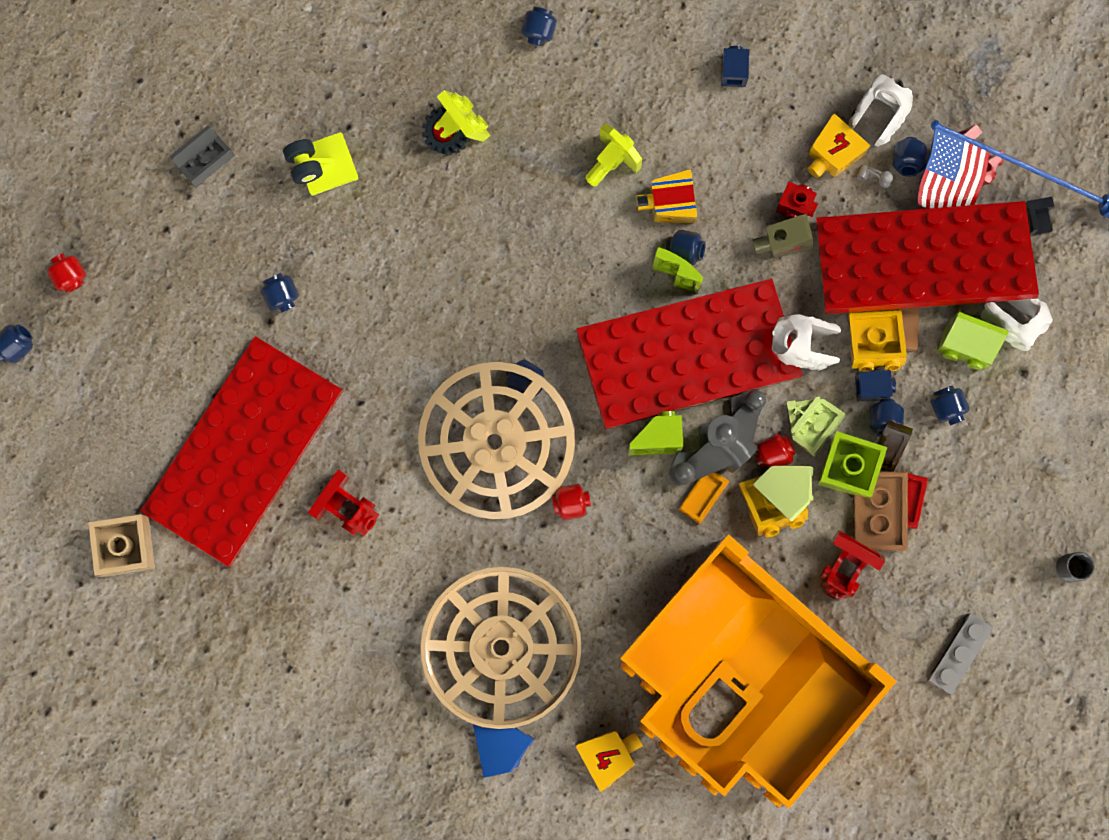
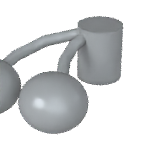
[857,165,893,188]

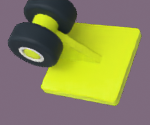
[283,132,359,196]

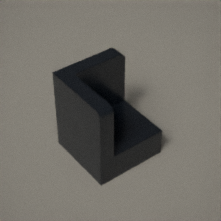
[1026,197,1055,236]

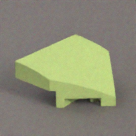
[787,397,845,457]
[753,466,813,521]

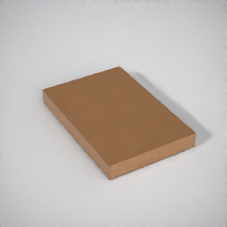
[854,472,908,551]

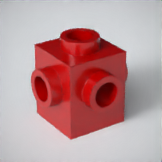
[776,181,818,220]

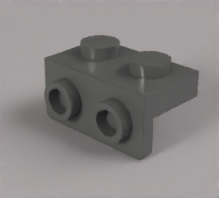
[170,125,235,188]

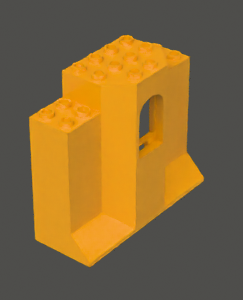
[618,534,897,809]

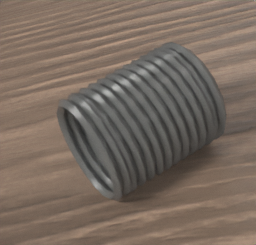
[1056,552,1095,583]

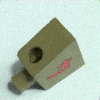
[753,214,814,258]

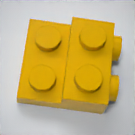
[848,310,907,372]
[739,476,808,538]

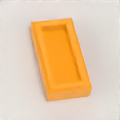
[678,472,730,525]

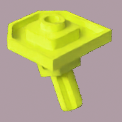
[585,123,642,187]

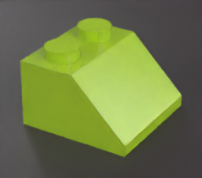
[937,312,1009,370]
[627,411,683,456]
[817,431,887,498]

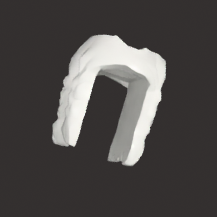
[848,74,913,147]
[980,299,1053,351]
[772,314,841,371]

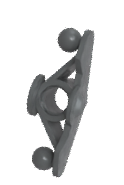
[669,390,766,486]

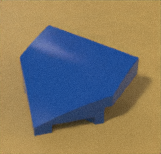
[473,719,535,778]

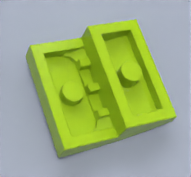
[652,247,703,294]

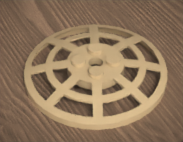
[418,362,575,519]
[421,567,581,729]

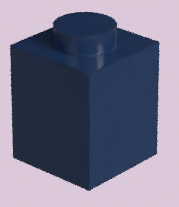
[721,46,750,87]
[855,370,896,402]

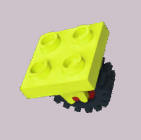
[422,90,491,155]

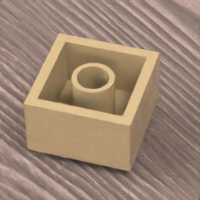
[88,514,155,577]

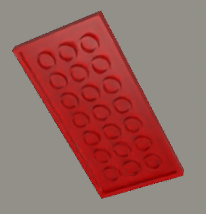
[816,201,1039,314]
[575,278,803,430]
[140,336,343,567]

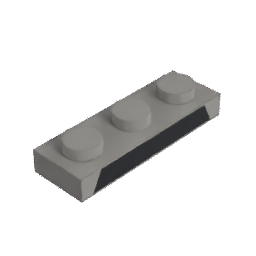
[927,613,993,695]

